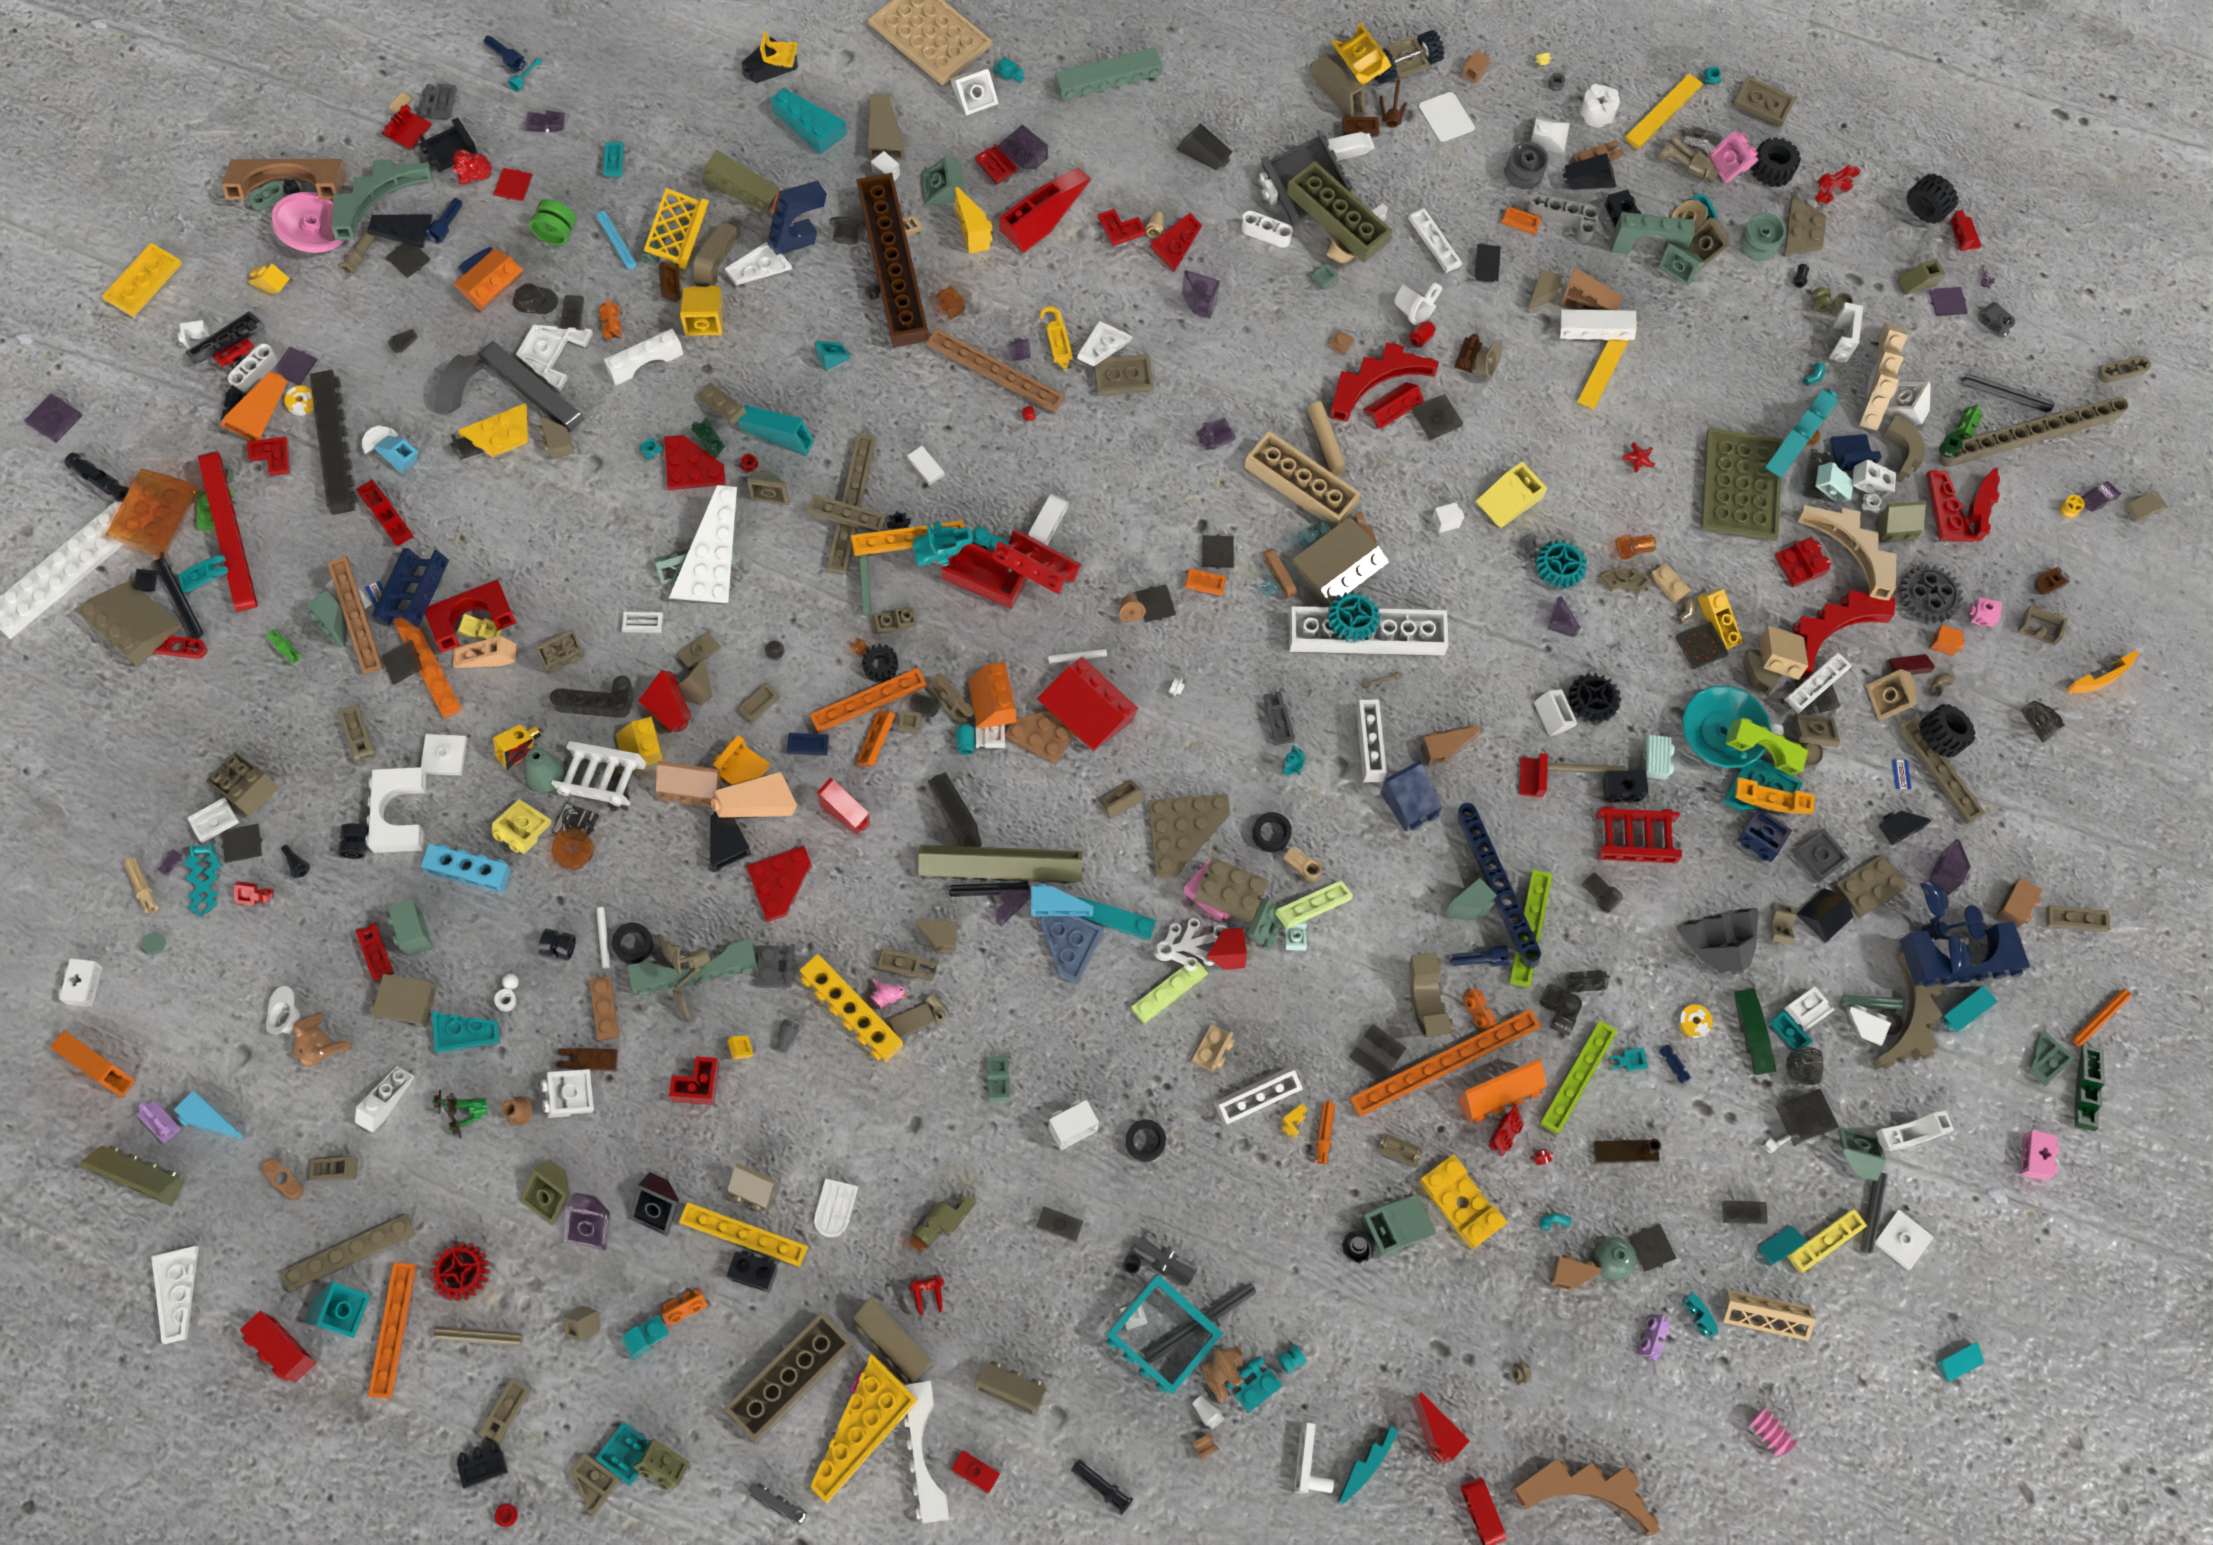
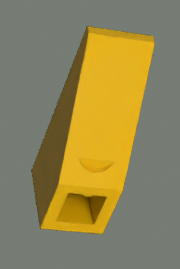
[1697,589,1743,650]

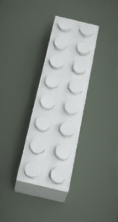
[1289,606,1449,655]

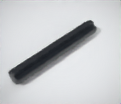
[949,882,1030,897]

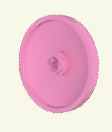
[272,192,345,253]

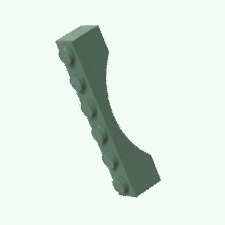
[628,939,757,996]

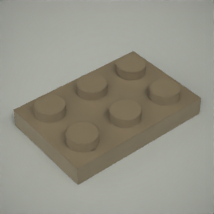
[1733,76,1796,127]
[1094,354,1154,395]
[1834,854,1908,918]

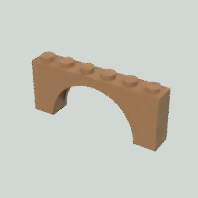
[221,159,346,200]

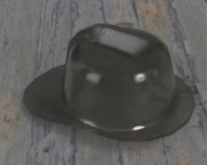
[513,283,558,314]

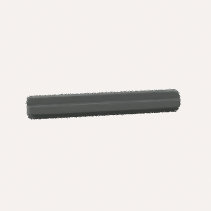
[1860,1172,1888,1254]

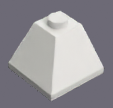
[950,68,999,115]
[1530,116,1570,154]
[1885,381,1930,424]

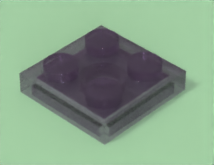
[24,393,82,443]

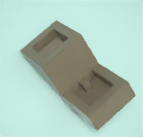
[2125,492,2169,521]
[1770,902,1796,945]

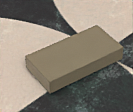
[737,683,780,724]
[889,1003,936,1038]

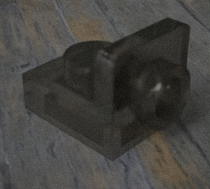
[450,434,482,460]

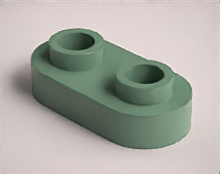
[249,181,285,211]

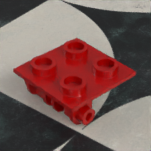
[381,104,432,150]
[1488,1104,1524,1157]

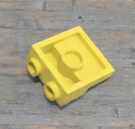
[492,799,551,854]

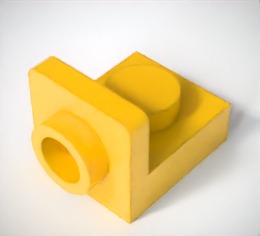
[1281,1103,1308,1139]

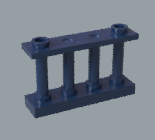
[372,548,449,628]

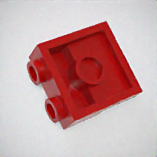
[1775,537,1831,588]

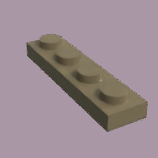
[807,494,887,532]

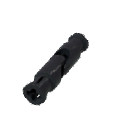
[64,452,130,502]

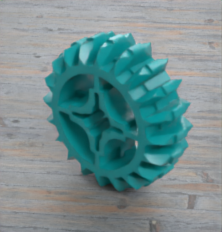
[1535,539,1588,590]
[1327,590,1381,643]

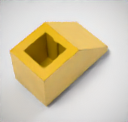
[247,263,290,294]

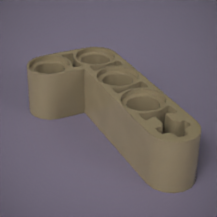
[694,221,740,287]

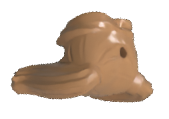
[292,1012,351,1067]
[1201,1346,1244,1404]

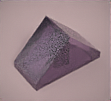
[1547,596,1581,637]

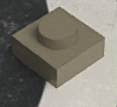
[898,710,922,734]

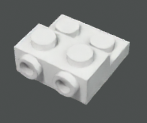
[540,1069,594,1118]

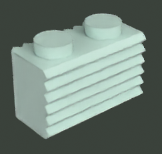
[1815,462,1853,503]
[1642,735,1674,780]

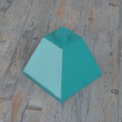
[304,1281,371,1338]

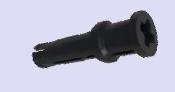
[1071,1459,1134,1515]

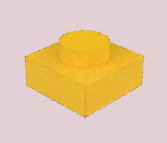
[727,1036,754,1059]

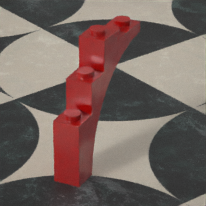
[1329,342,1439,422]
[1792,590,1896,678]

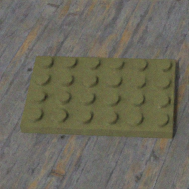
[1701,428,1783,541]

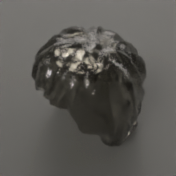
[1786,1046,1824,1085]

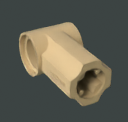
[1283,846,1322,883]

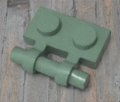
[1247,898,1283,951]

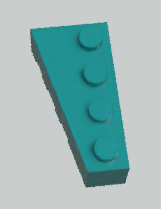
[771,88,847,155]

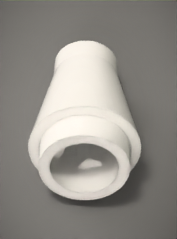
[1192,1395,1224,1430]

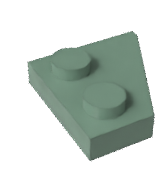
[2029,1030,2075,1086]

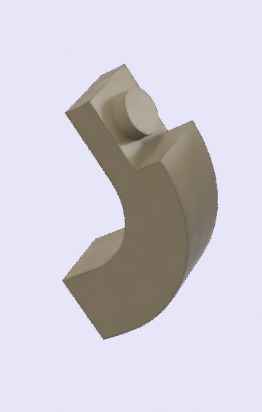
[1882,415,1925,482]

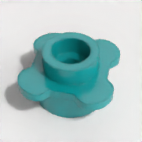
[1703,67,1722,84]
[639,438,662,459]

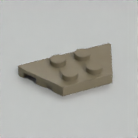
[1784,196,1827,257]

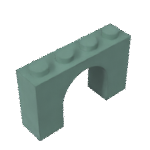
[1611,212,1694,254]

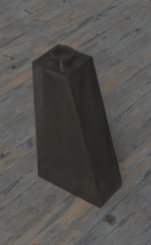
[928,772,982,847]

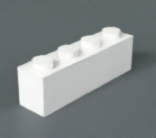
[1560,310,1637,341]
[1356,699,1387,783]
[1214,1067,1303,1124]

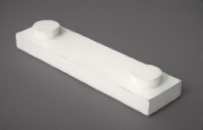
[1408,208,1462,273]
[1785,652,1852,714]

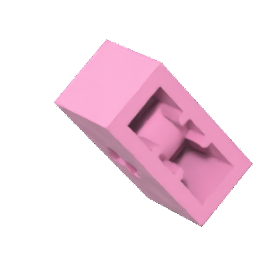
[2020,1130,2059,1180]

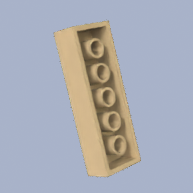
[1245,431,1362,528]

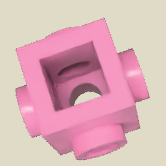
[1969,597,2002,627]

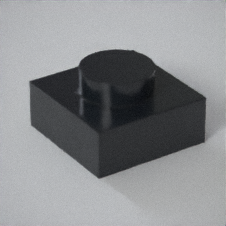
[134,569,158,592]

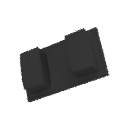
[1475,244,1501,282]

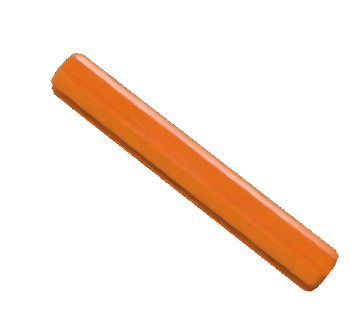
[2071,989,2131,1047]

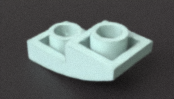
[1285,920,1307,951]

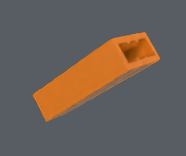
[219,371,288,441]
[50,1030,136,1098]

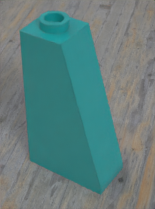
[737,405,815,456]

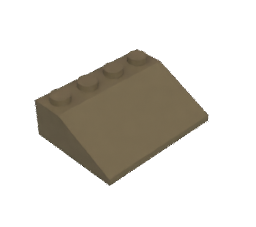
[1291,516,1389,607]
[76,580,182,667]

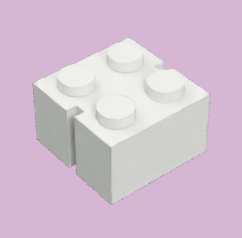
[1048,1100,1099,1151]

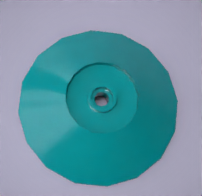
[1682,685,1772,769]

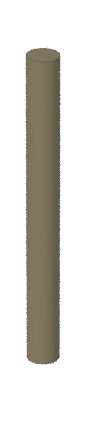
[1548,763,1626,773]

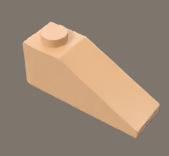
[453,636,516,668]

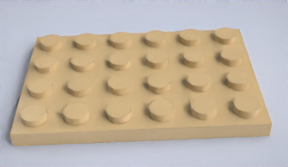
[868,0,992,86]

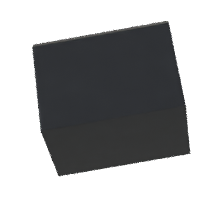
[1796,888,1854,943]

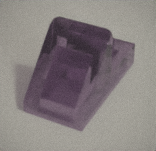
[996,890,1030,927]

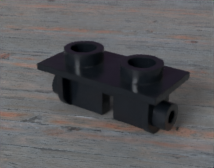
[220,385,246,421]

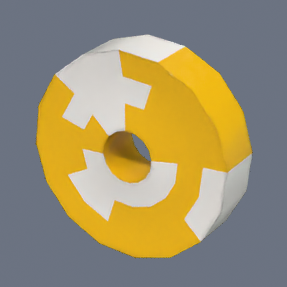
[284,385,317,416]
[1678,1004,1713,1038]

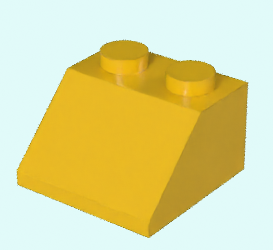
[615,717,664,768]

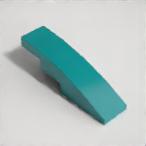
[1337,1426,1399,1505]

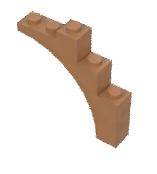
[1511,1458,1661,1536]

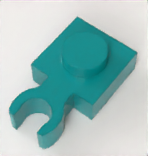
[1609,1047,1648,1072]

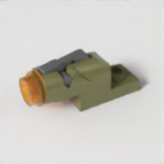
[908,1194,977,1252]

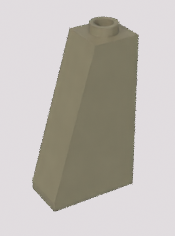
[1311,55,1365,117]
[868,93,905,159]

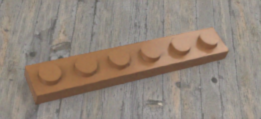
[327,556,384,675]

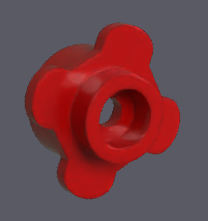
[1530,1149,1554,1165]

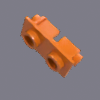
[599,298,622,339]
[1462,988,1497,1033]
[660,1288,708,1326]

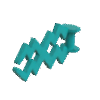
[183,844,222,917]

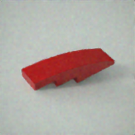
[356,479,414,547]

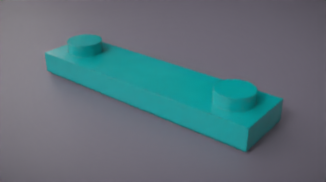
[1078,897,1156,940]

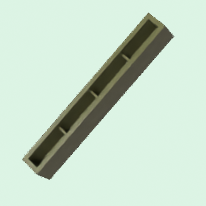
[918,845,1082,883]

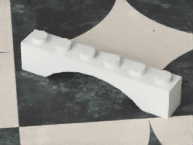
[904,1381,949,1524]

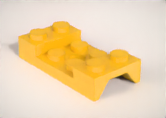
[1331,22,1391,85]
[1419,1154,1508,1250]

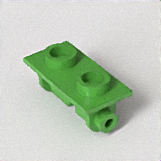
[1954,404,1982,440]

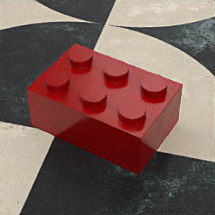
[240,1310,317,1382]

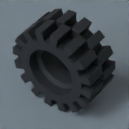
[862,644,898,682]

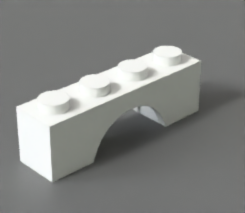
[604,329,683,386]

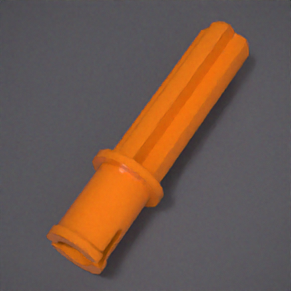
[1314,1101,1335,1164]

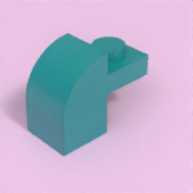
[621,1315,670,1361]

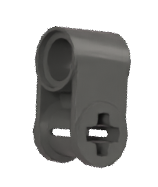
[1977,302,2016,338]

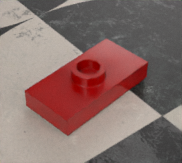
[951,1450,1000,1494]

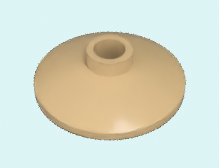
[1672,200,1707,230]

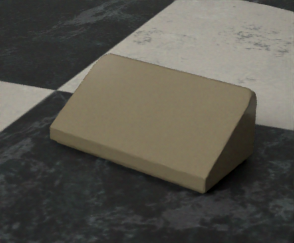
[1098,780,1144,819]

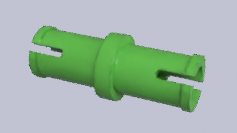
[266,629,301,664]

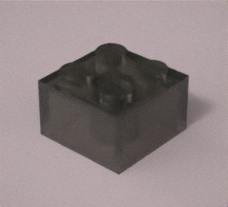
[1776,1088,1839,1146]

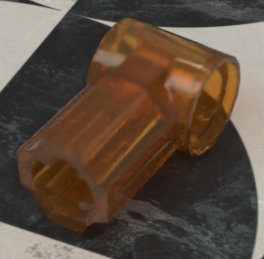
[1615,534,1656,560]

